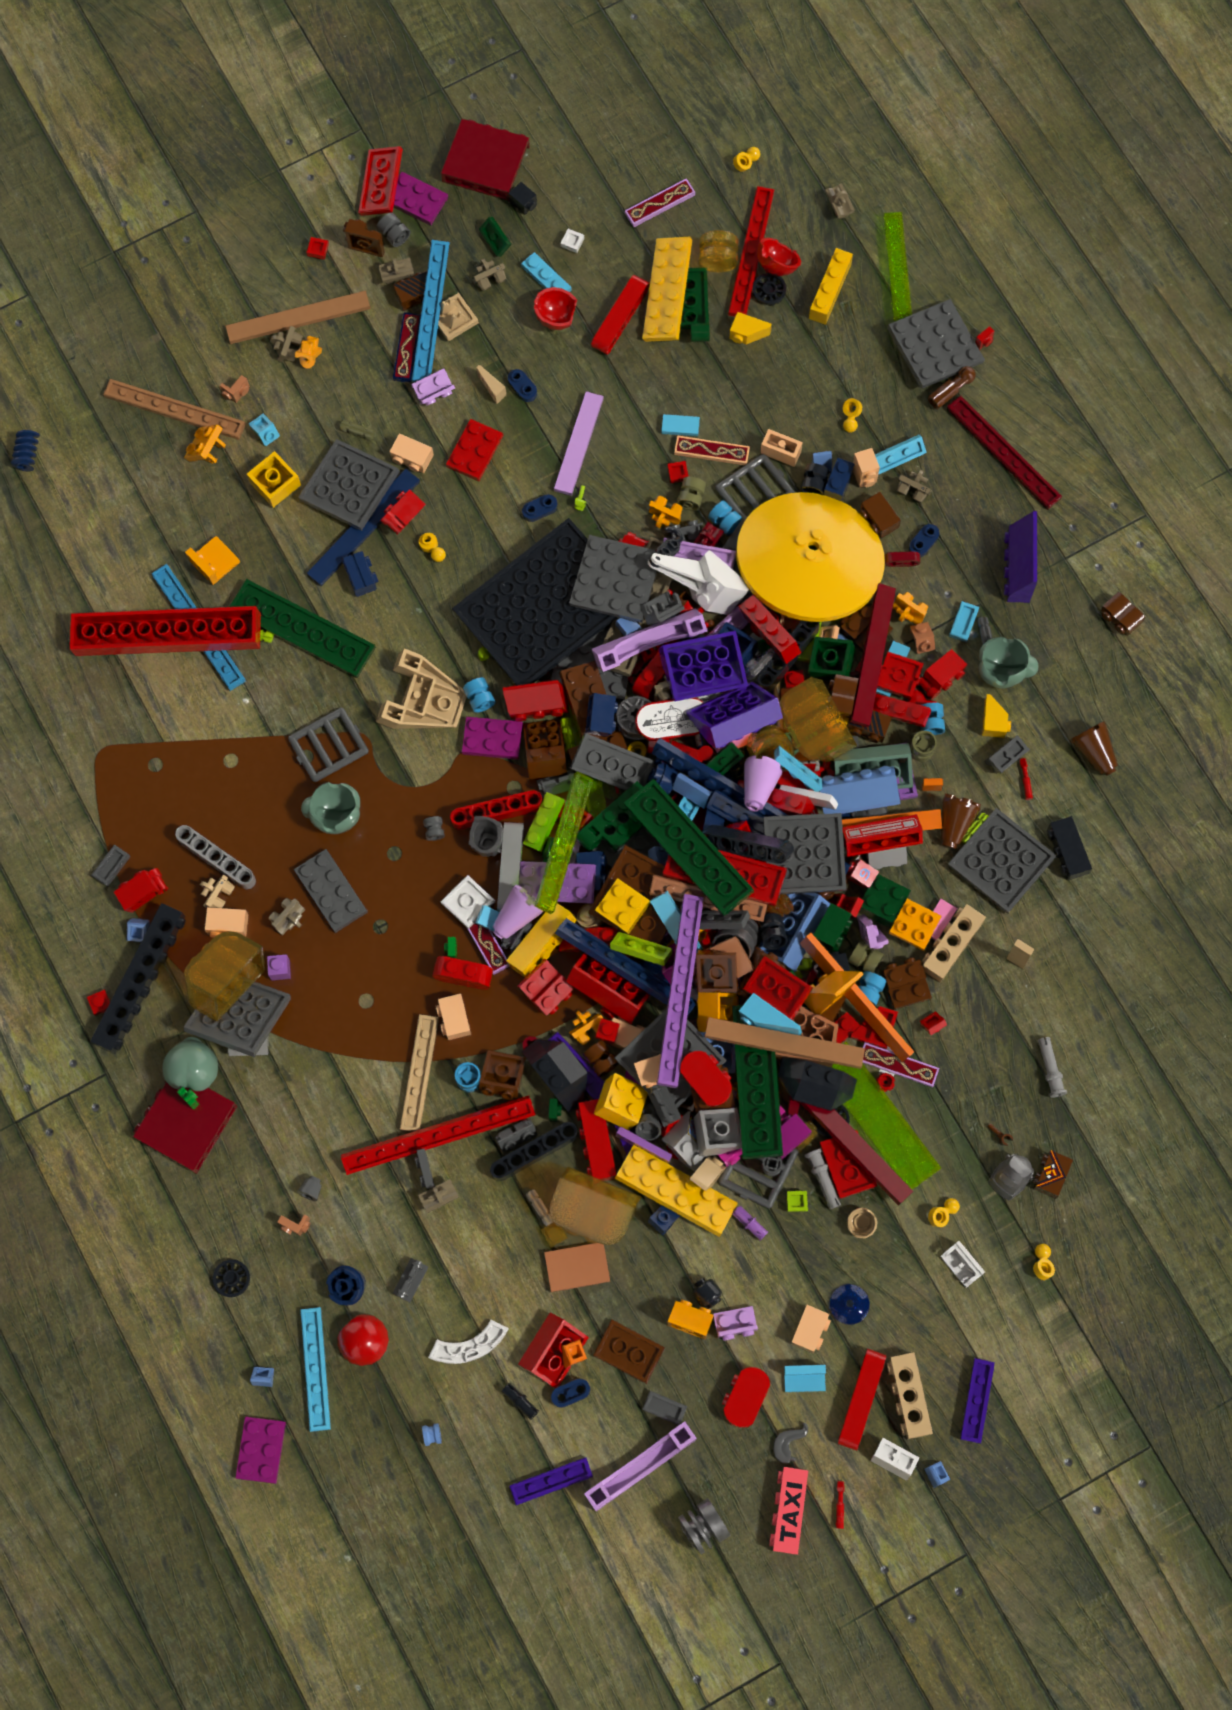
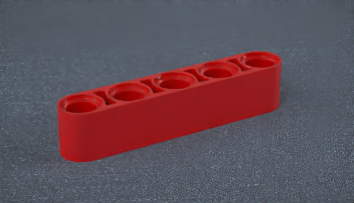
[591,275,650,355]
[450,790,542,830]
[837,1348,887,1451]

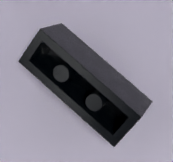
[1047,816,1092,881]

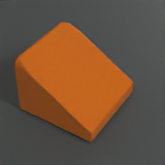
[562,1340,587,1368]

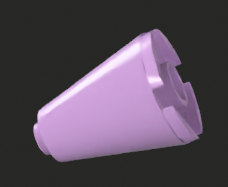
[744,756,782,812]
[493,885,544,939]

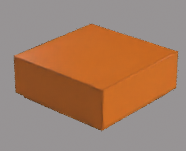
[922,778,943,791]

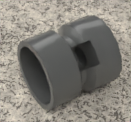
[377,213,411,247]
[635,1103,662,1141]

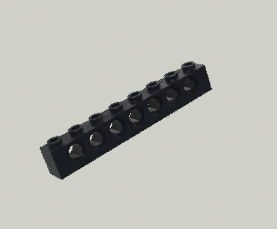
[90,903,186,1054]

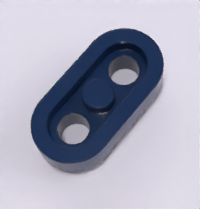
[508,369,537,402]
[522,495,558,522]
[909,524,939,558]
[551,1379,590,1408]

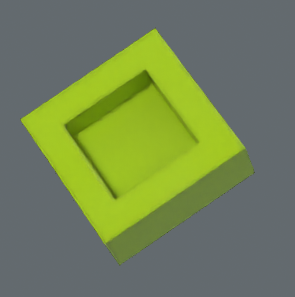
[787,1191,808,1212]

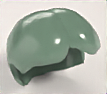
[979,637,1038,689]
[301,782,360,834]
[162,1037,218,1091]

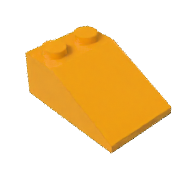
[804,971,864,1015]

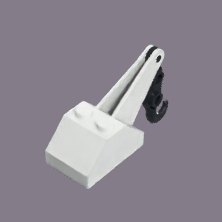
[648,526,749,615]

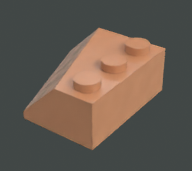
[776,1006,838,1068]

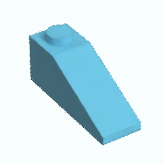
[739,993,802,1035]

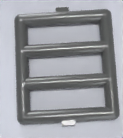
[715,454,795,520]
[288,708,369,782]
[718,1148,799,1209]

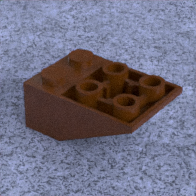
[523,719,567,779]

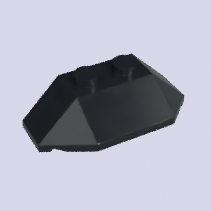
[522,1039,588,1113]
[777,1057,857,1111]

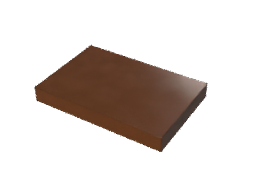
[593,1319,665,1384]

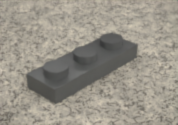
[699,910,750,930]

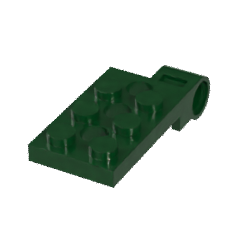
[680,268,710,342]
[575,781,643,852]

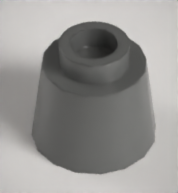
[297,1176,322,1202]

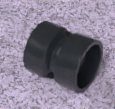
[800,463,829,495]
[758,913,788,950]

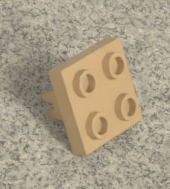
[438,293,479,341]

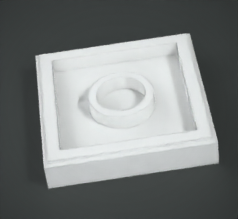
[441,875,495,929]

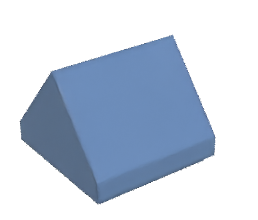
[250,1367,274,1387]
[924,1461,950,1488]

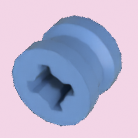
[422,1423,442,1446]

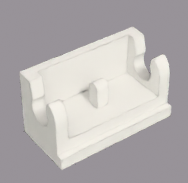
[940,1241,985,1288]
[871,1438,919,1481]

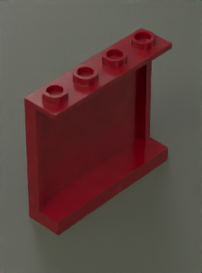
[441,119,530,201]
[133,1080,238,1174]

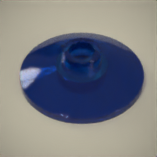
[829,1284,870,1325]

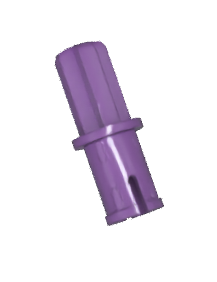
[733,1206,768,1241]

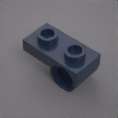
[648,1205,680,1235]

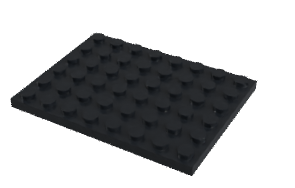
[452,518,618,686]

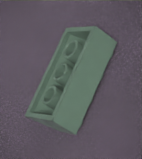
[833,743,913,789]

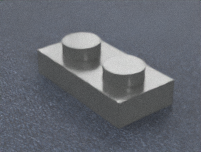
[415,1149,435,1190]

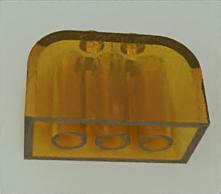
[779,677,857,762]
[184,931,266,1021]
[549,1167,642,1245]

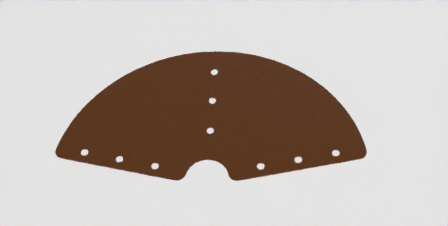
[95,732,665,1062]

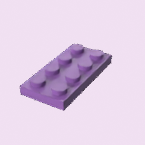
[519,861,596,904]

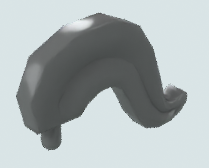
[773,1423,808,1463]

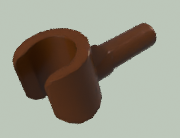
[988,1123,1013,1146]

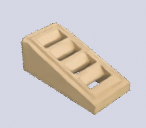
[476,365,506,404]

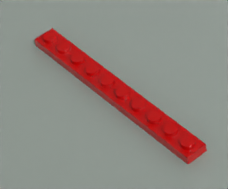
[341,1095,535,1175]

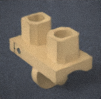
[200,875,235,908]

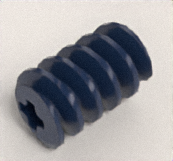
[11,430,40,472]

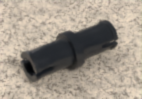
[501,1383,539,1420]

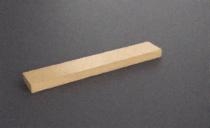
[400,1014,439,1132]

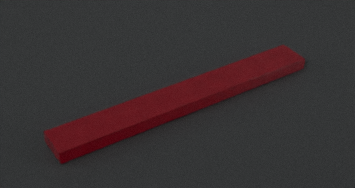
[947,395,1062,510]
[850,583,896,727]
[799,1102,913,1206]

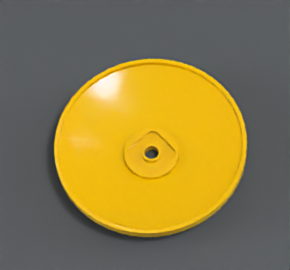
[736,492,885,622]

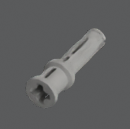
[1038,1037,1067,1098]
[805,1149,841,1210]

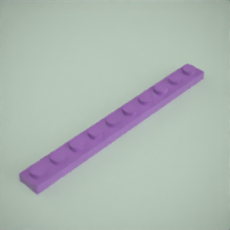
[657,894,704,1088]

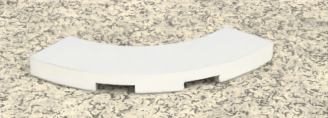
[428,1320,509,1364]

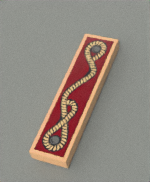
[674,436,750,465]

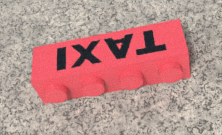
[769,1467,808,1555]

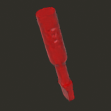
[1020,758,1033,800]
[836,1481,845,1529]

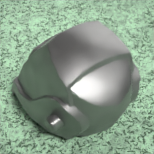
[469,816,503,857]
[988,1154,1034,1201]

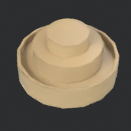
[577,903,604,929]

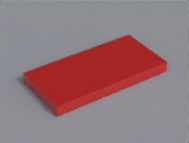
[358,146,403,216]

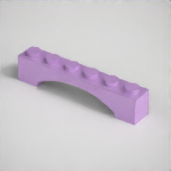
[592,609,707,672]
[584,1422,697,1512]

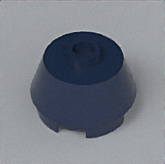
[645,758,678,795]
[326,1266,366,1306]

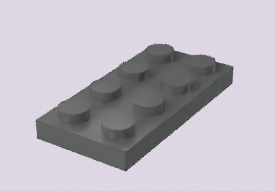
[570,733,655,790]
[294,849,368,933]

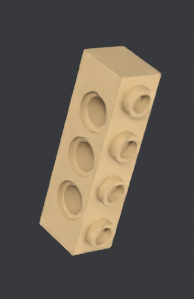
[921,904,986,983]
[887,1352,933,1440]

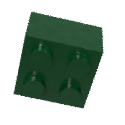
[808,637,856,682]
[859,874,911,929]
[814,903,853,954]

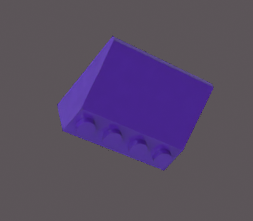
[1004,511,1037,603]
[659,631,748,702]
[686,682,783,748]

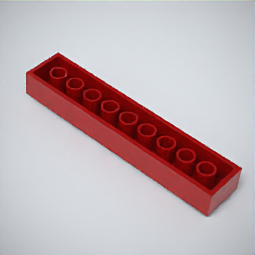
[70,606,261,656]

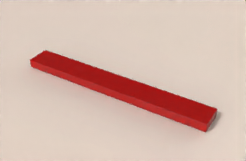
[728,186,775,317]

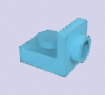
[249,414,280,446]

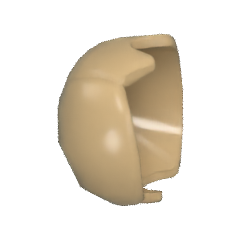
[847,1208,878,1238]

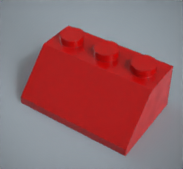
[503,680,568,722]
[518,1312,589,1389]

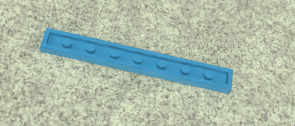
[412,240,450,382]
[151,564,246,691]

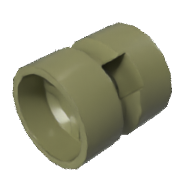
[677,476,706,511]
[910,731,937,762]
[848,941,884,973]

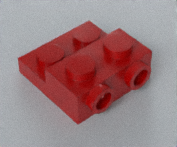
[517,959,574,1016]

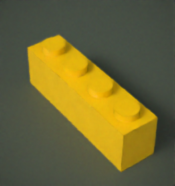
[809,248,853,325]
[506,901,577,978]

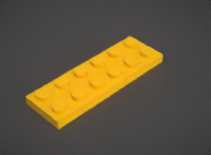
[642,237,692,342]
[615,1145,738,1237]

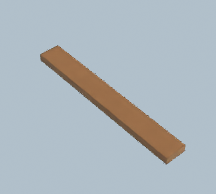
[226,291,371,344]
[103,379,246,440]
[705,1017,865,1069]

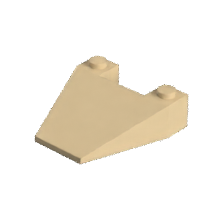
[376,648,466,729]

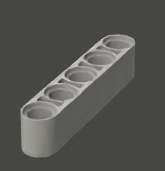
[497,822,524,912]
[175,825,256,889]

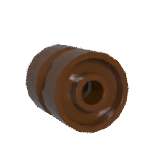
[583,1040,619,1077]

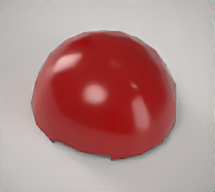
[757,238,801,276]
[534,287,577,330]
[337,1314,389,1366]

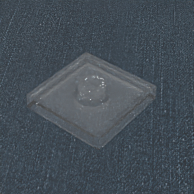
[744,648,776,681]

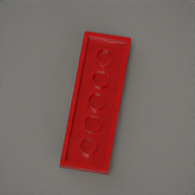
[663,850,787,906]

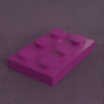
[394,172,449,226]
[462,717,523,760]
[235,1417,286,1484]

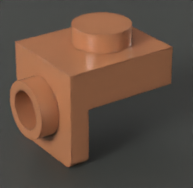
[220,375,250,403]
[910,622,935,654]
[278,1215,311,1236]

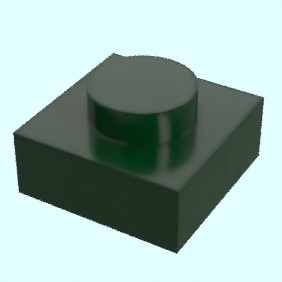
[549,1098,562,1122]

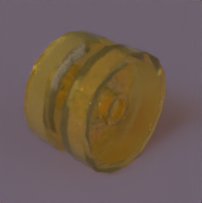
[699,230,739,272]
[747,725,794,771]

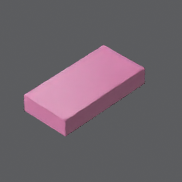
[931,899,957,941]

